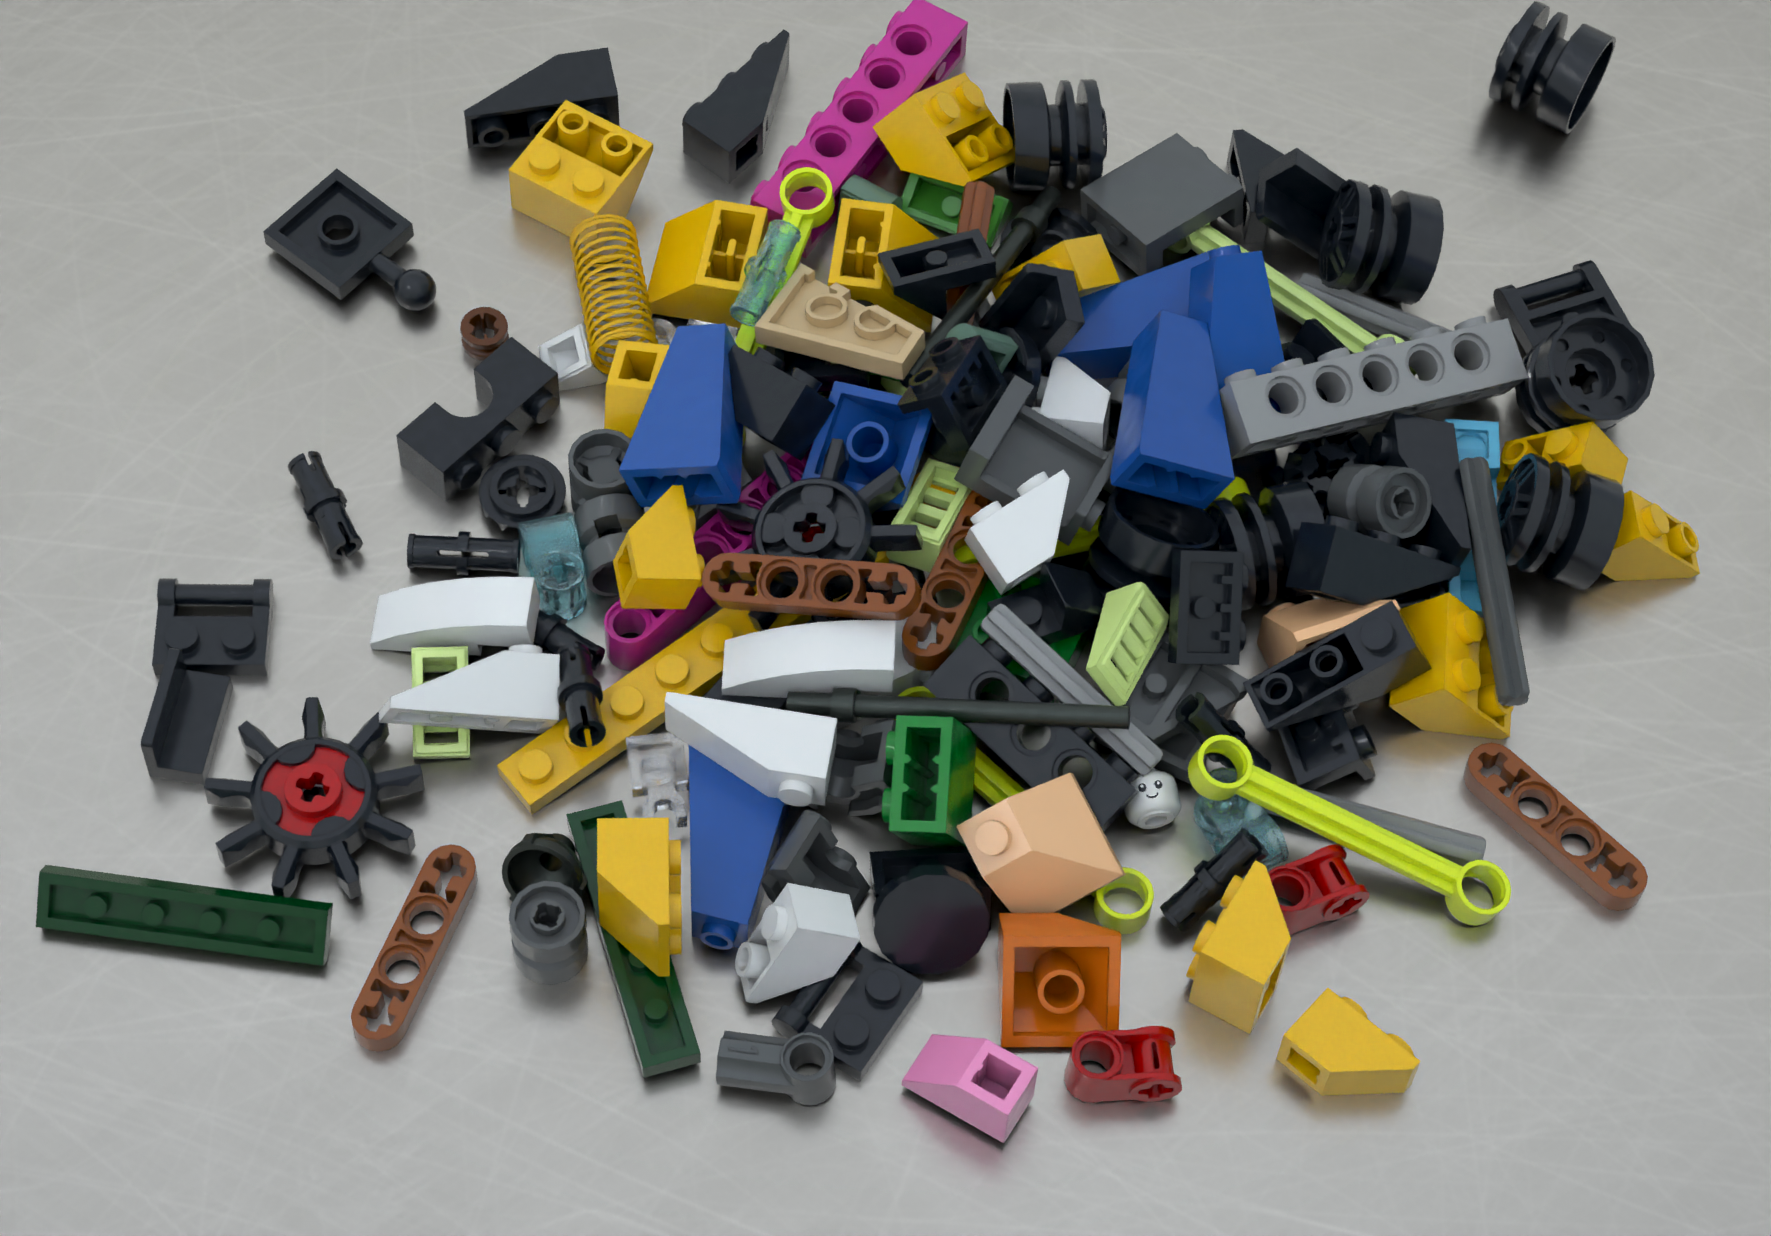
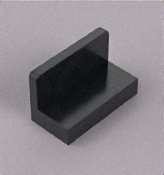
[1256,148,1346,260]
[141,648,233,785]

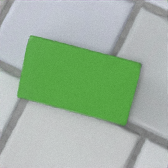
[901,173,1013,249]

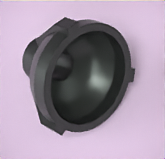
[502,833,588,902]

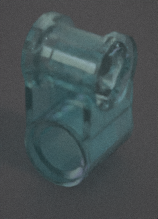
[517,512,587,621]
[1193,767,1289,879]

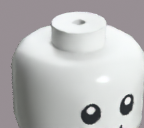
[1124,768,1181,829]

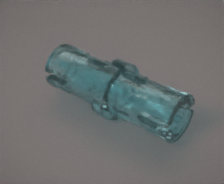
[729,219,801,327]

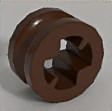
[460,307,509,361]

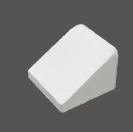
[538,323,609,391]

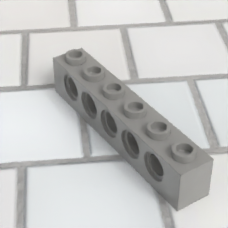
[1219,316,1529,460]

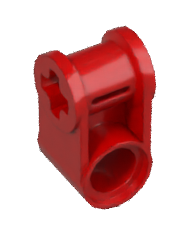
[1268,844,1370,936]
[1064,1026,1182,1103]

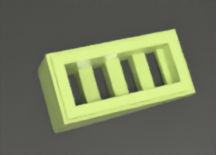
[886,458,972,573]
[1086,582,1169,706]
[411,646,470,760]

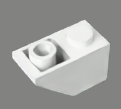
[1032,356,1111,451]
[964,469,1070,595]
[735,883,860,1004]

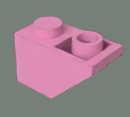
[902,1034,1038,1143]

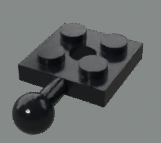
[263,168,436,311]

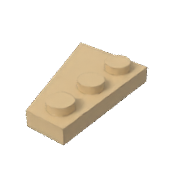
[754,263,925,380]

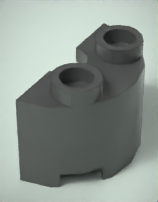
[807,719,896,816]
[762,810,871,914]

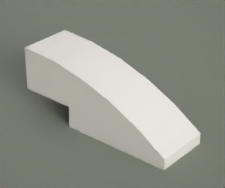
[370,576,541,656]
[722,620,896,698]

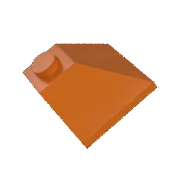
[998,913,1121,1047]

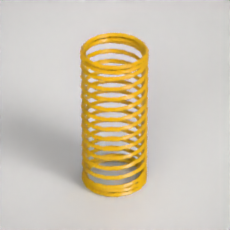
[569,214,658,375]

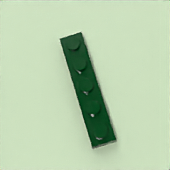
[566,800,701,1078]
[36,865,333,966]

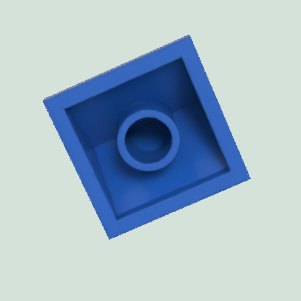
[801,381,933,514]

